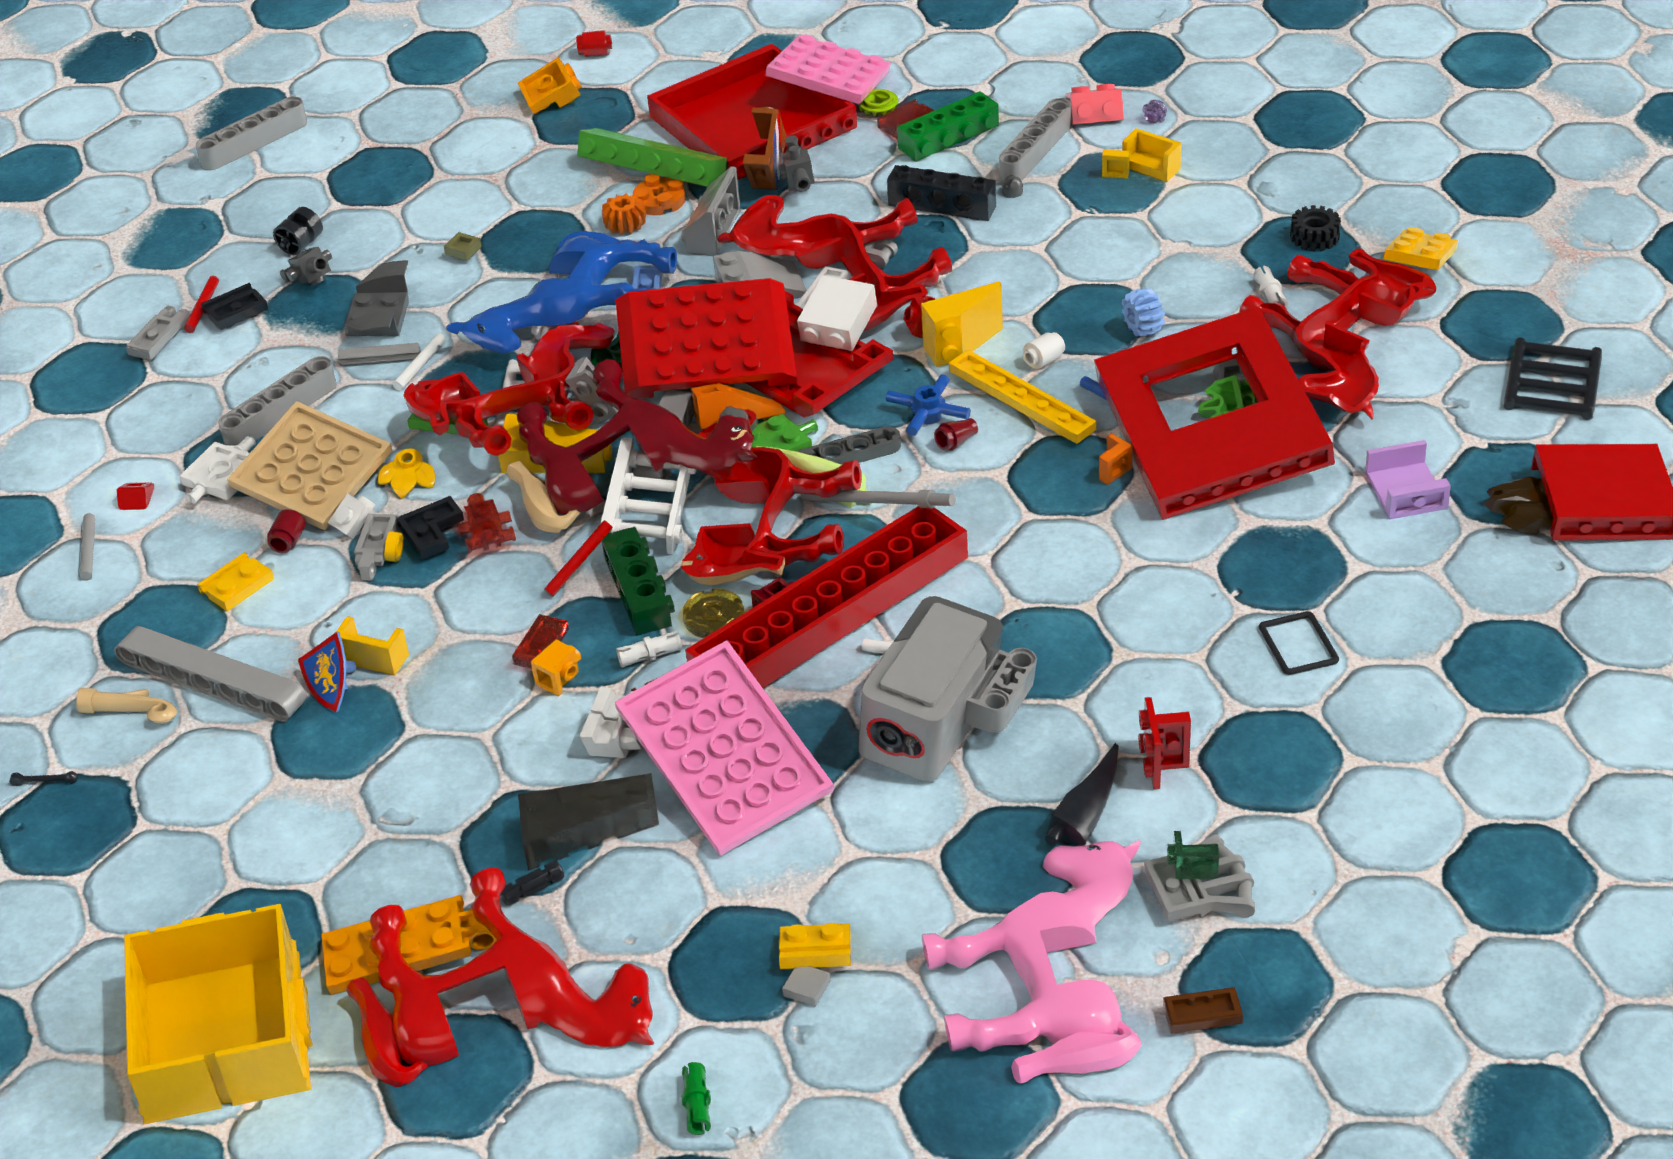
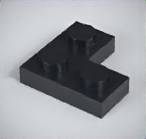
[396,496,464,560]

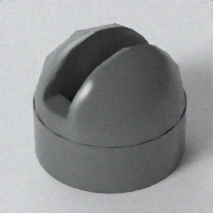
[1002,175,1023,198]

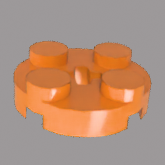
[633,174,686,215]

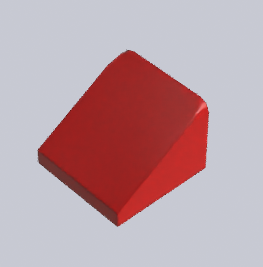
[116,482,154,510]

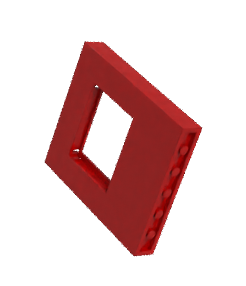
[1094,306,1335,520]

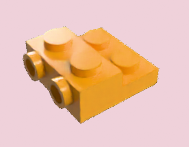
[518,57,582,114]

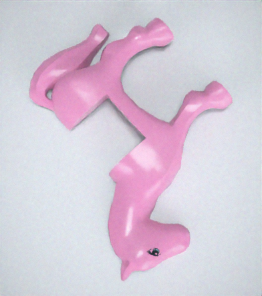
[922,840,1141,1084]

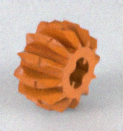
[602,193,646,235]

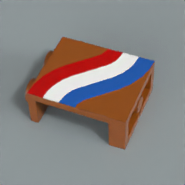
[743,107,786,190]

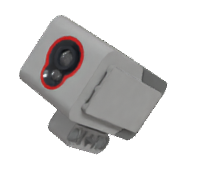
[858,596,1037,781]

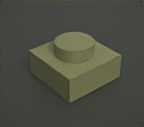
[444,232,482,261]

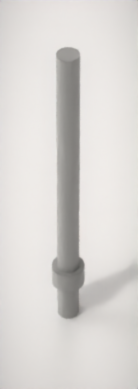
[801,490,956,508]

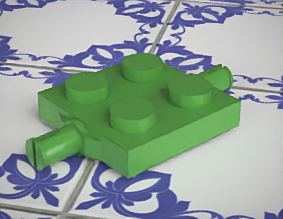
[751,414,818,451]

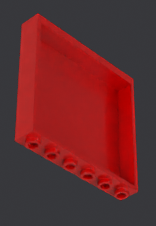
[647,43,857,180]

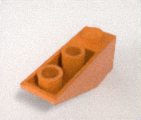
[691,383,785,429]

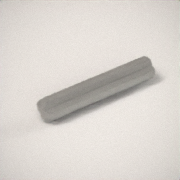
[338,343,421,365]

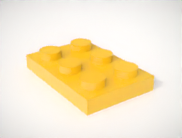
[1383,227,1458,270]

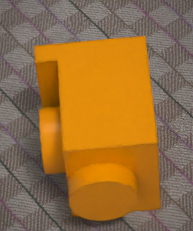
[531,639,581,697]

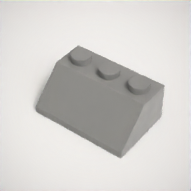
[681,167,741,256]

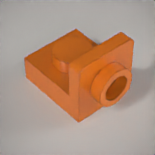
[1099,433,1133,485]

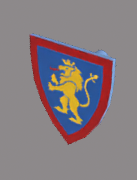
[298,632,356,712]

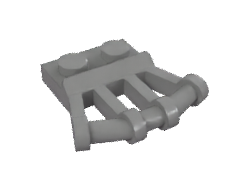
[1144,835,1255,922]

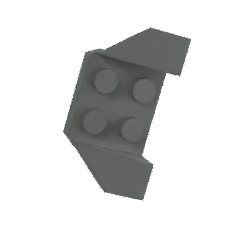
[344,260,409,336]

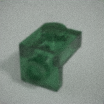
[1167,831,1219,879]

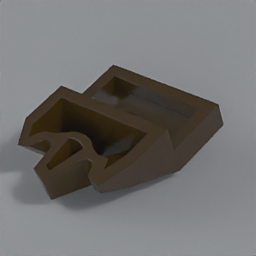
[1485,477,1553,535]

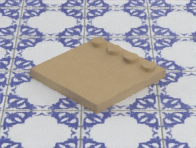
[227,401,393,531]

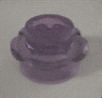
[1142,100,1167,123]

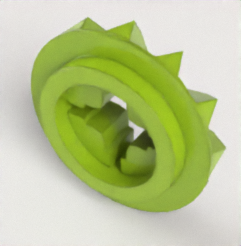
[859,89,898,117]

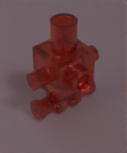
[456,493,516,553]

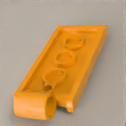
[321,894,497,995]

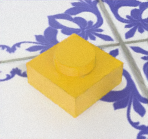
[1102,149,1130,179]

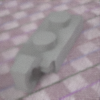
[354,514,398,580]

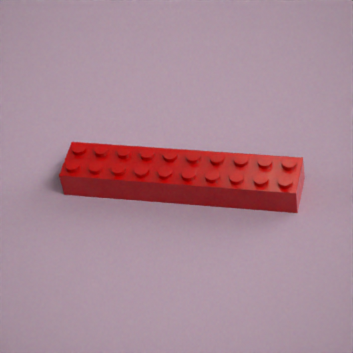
[685,506,968,688]

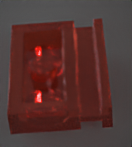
[877,99,935,140]

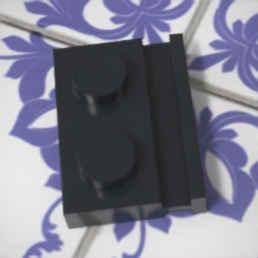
[201,283,268,330]

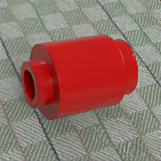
[576,30,613,57]

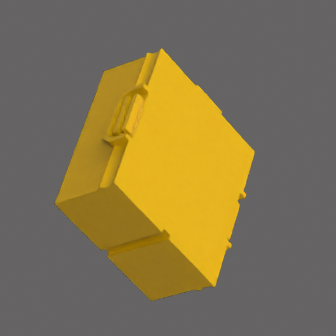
[124,904,313,1125]

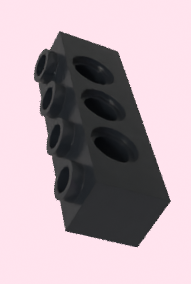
[887,165,996,221]

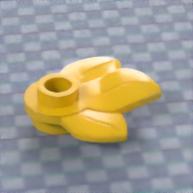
[378,448,436,499]

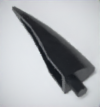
[1045,743,1119,846]

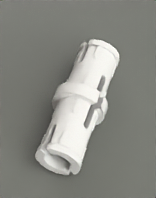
[1253,266,1289,309]
[616,630,682,668]

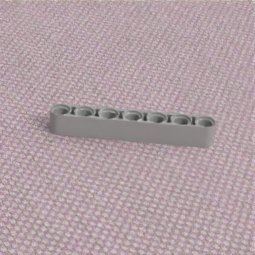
[114,626,307,722]

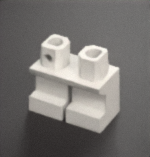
[579,687,643,758]

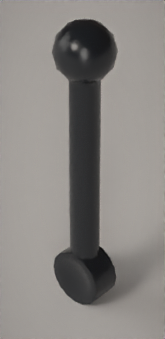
[9,771,78,786]

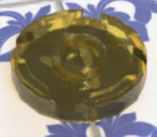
[683,588,745,638]

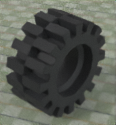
[1290,205,1341,252]

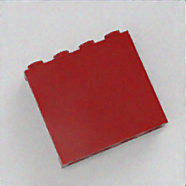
[1531,444,1673,540]

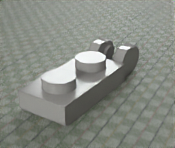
[126,305,190,360]

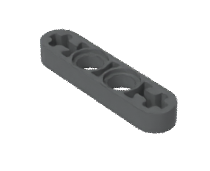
[796,427,901,465]

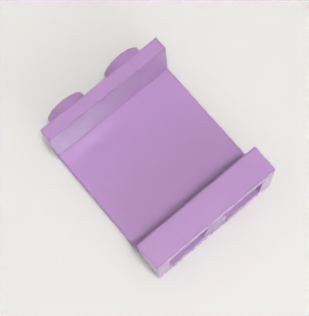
[1365,440,1451,520]

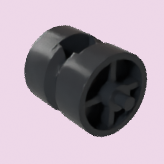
[273,207,323,255]

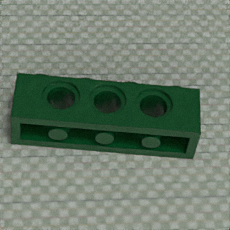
[601,526,675,636]

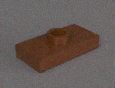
[1163,987,1243,1034]

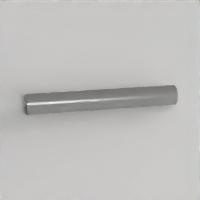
[80,513,95,580]

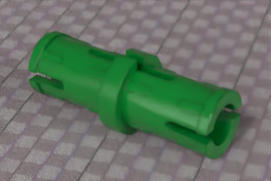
[681,1062,711,1135]

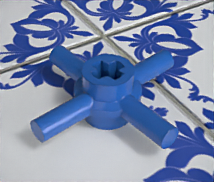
[886,375,971,436]

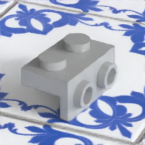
[565,357,618,423]

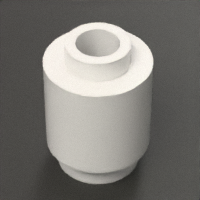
[1023,332,1065,369]

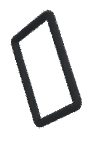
[1258,611,1339,675]

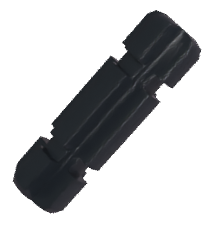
[500,861,564,906]

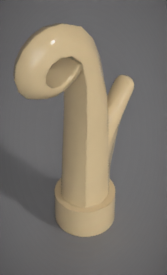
[76,688,177,723]

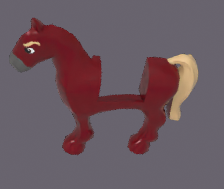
[507,360,758,533]

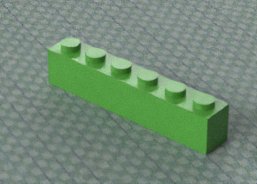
[577,128,727,187]

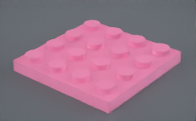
[765,35,891,104]

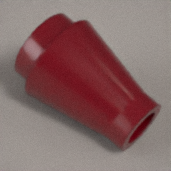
[934,418,978,451]

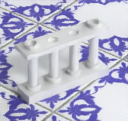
[601,437,696,555]

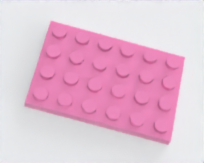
[615,640,834,856]

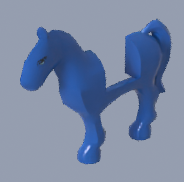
[446,231,677,353]

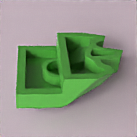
[1198,375,1258,418]

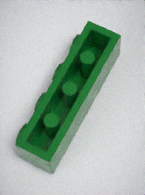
[897,91,999,162]

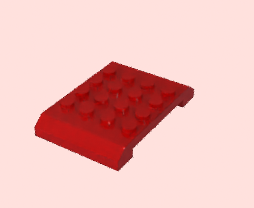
[615,278,797,399]
[744,291,894,418]

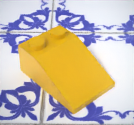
[921,281,1003,367]

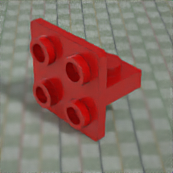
[1138,697,1191,789]

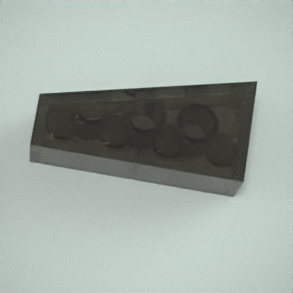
[518,773,659,871]

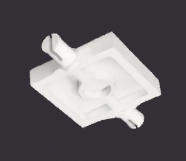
[179,436,256,504]

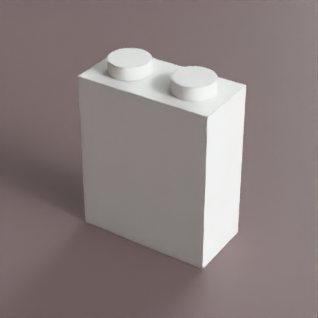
[797,275,877,351]

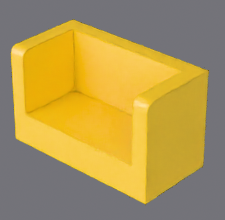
[1122,128,1181,182]
[336,616,409,676]

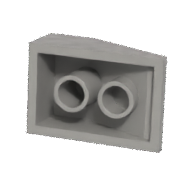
[713,250,807,299]

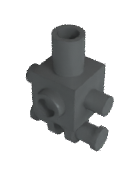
[779,136,815,192]
[280,247,332,286]

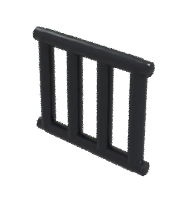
[1504,337,1602,420]

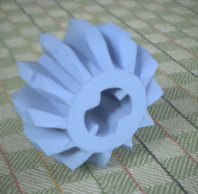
[1122,288,1165,336]

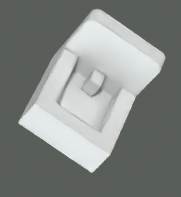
[328,493,379,539]

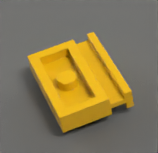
[197,552,274,612]
[779,923,851,969]

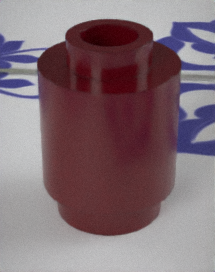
[267,509,306,553]

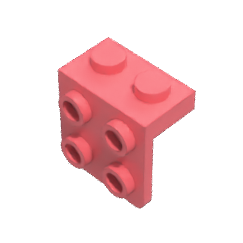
[1066,84,1124,124]

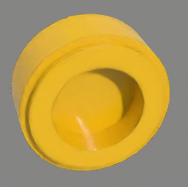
[384,531,403,562]

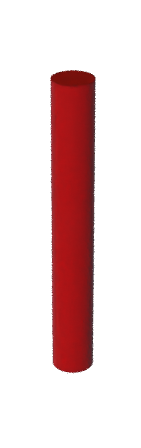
[184,276,219,333]
[544,520,613,597]

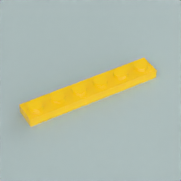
[949,349,1096,444]

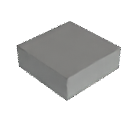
[782,966,831,1007]

